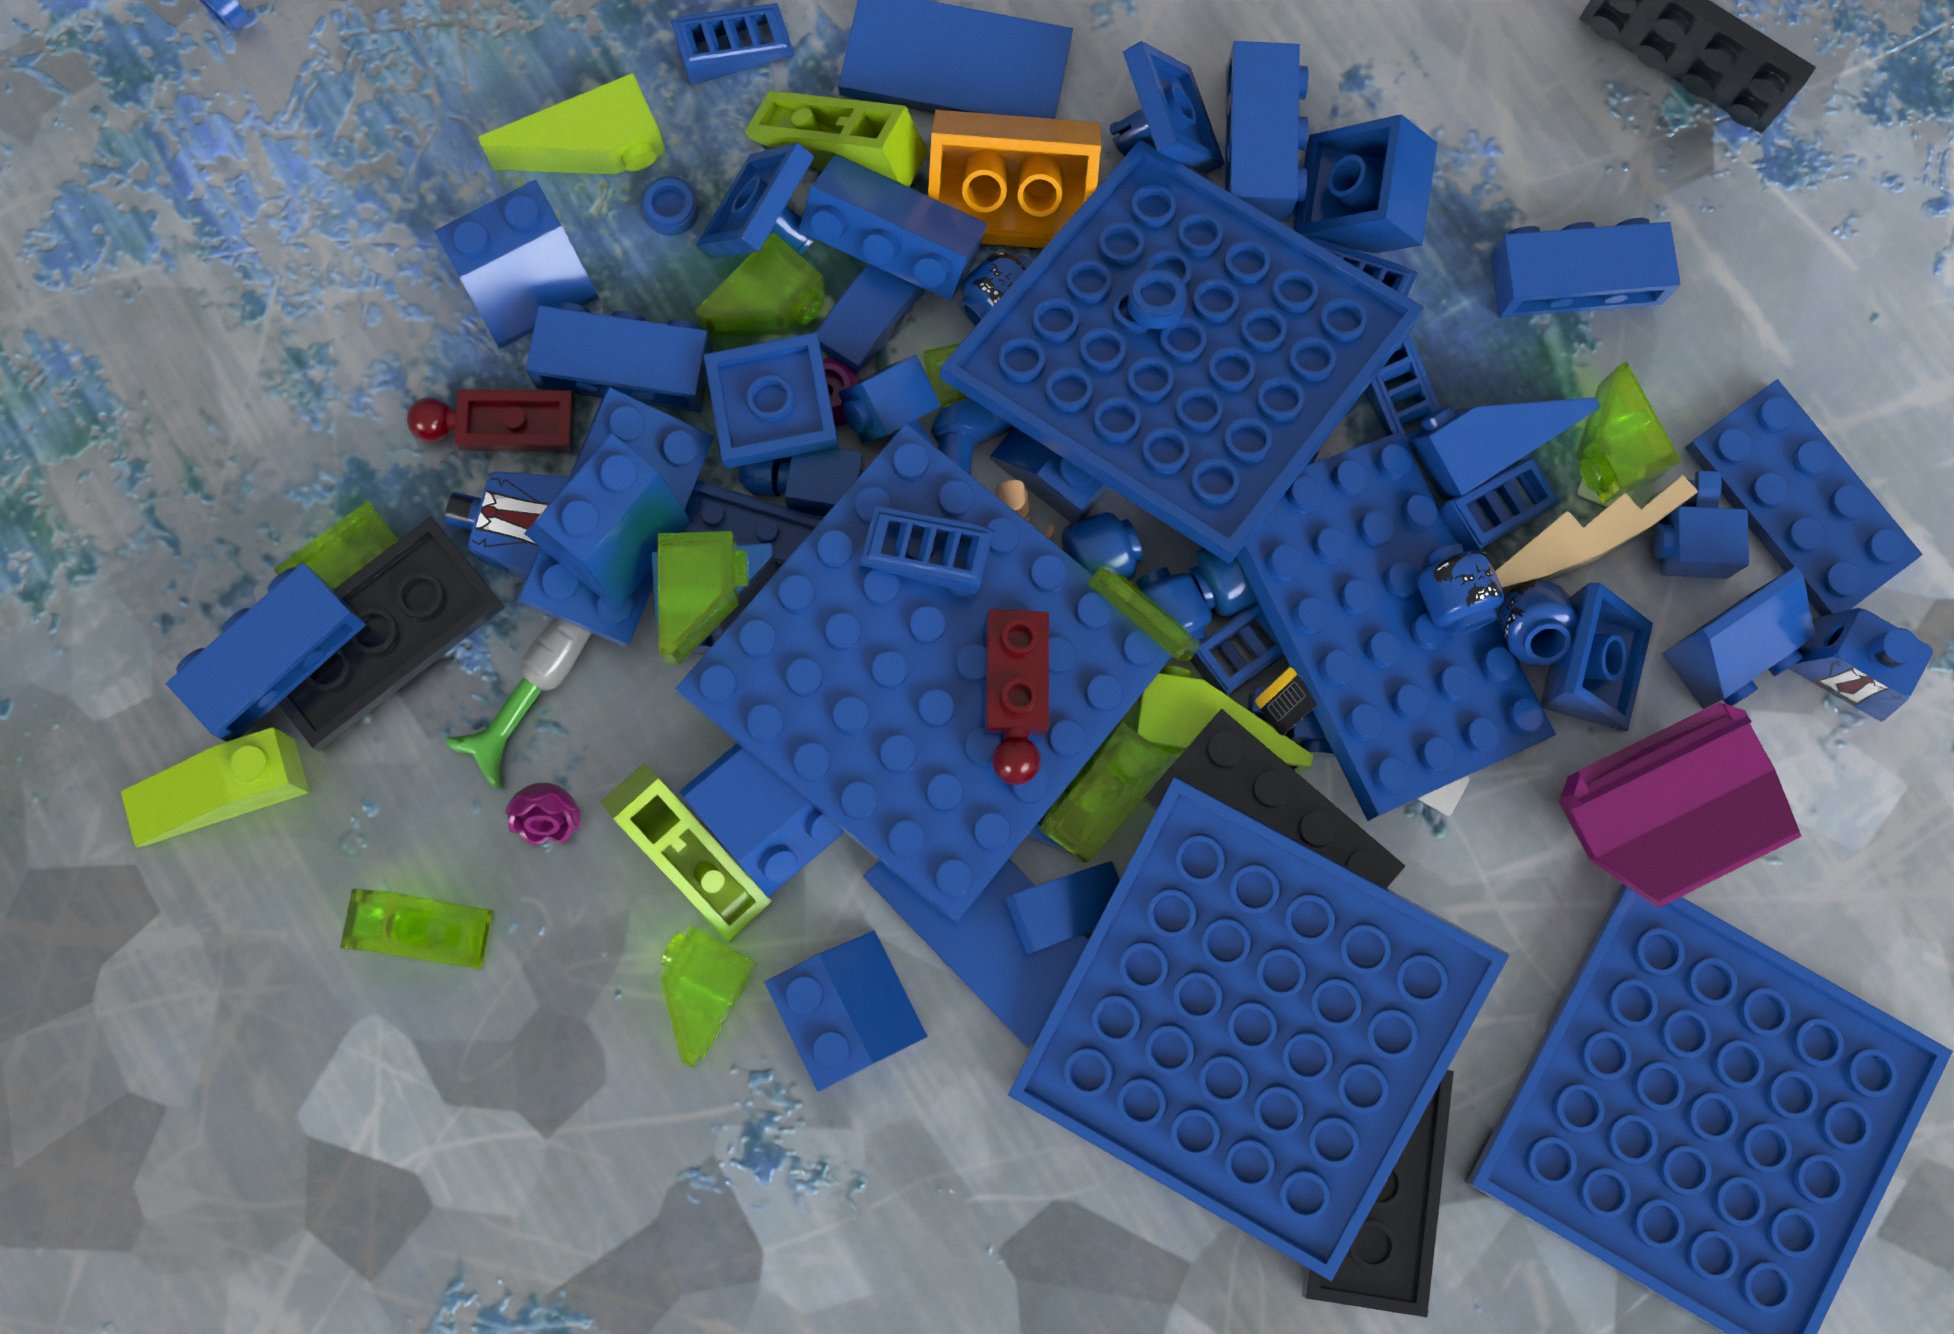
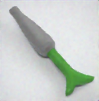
[445,618,591,788]

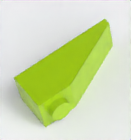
[478,73,666,175]
[745,90,929,187]
[1131,665,1313,775]
[120,727,310,848]
[600,762,772,942]

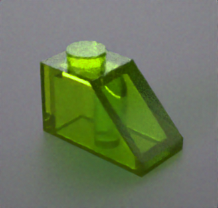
[695,232,826,337]
[1576,362,1682,504]
[658,531,749,666]
[1038,722,1169,863]
[340,889,492,969]
[659,926,758,1069]

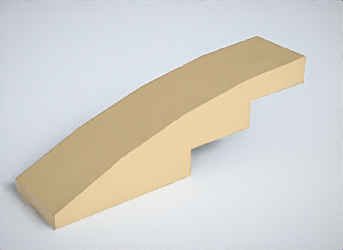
[1495,475,1698,595]

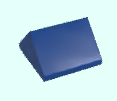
[1540,582,1653,731]

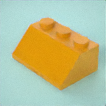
[928,110,1101,248]

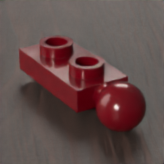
[407,389,575,452]
[985,609,1049,785]

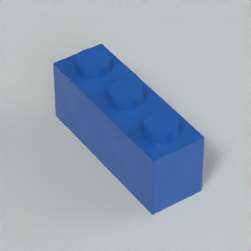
[1224,41,1309,221]
[799,154,988,301]
[1491,217,1681,318]
[526,302,713,413]
[165,562,366,742]

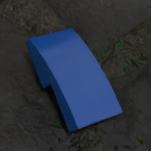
[817,264,925,373]
[1005,861,1120,955]

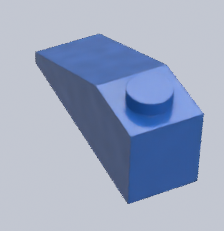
[1408,397,1601,497]

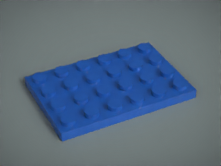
[1236,432,1556,821]

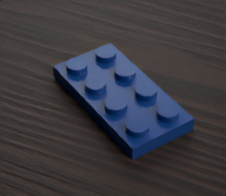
[1685,379,1923,616]
[516,387,715,647]

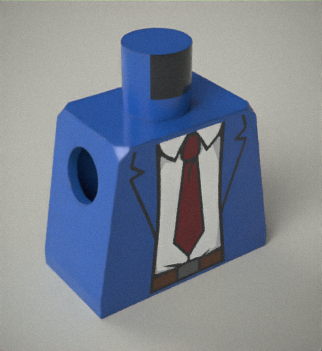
[445,471,569,581]
[1788,608,1934,722]

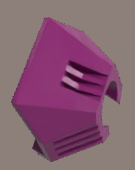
[1558,702,1802,908]

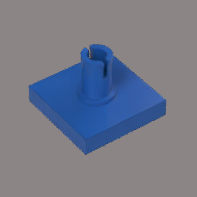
[1110,41,1225,174]
[696,142,815,258]
[704,332,839,469]

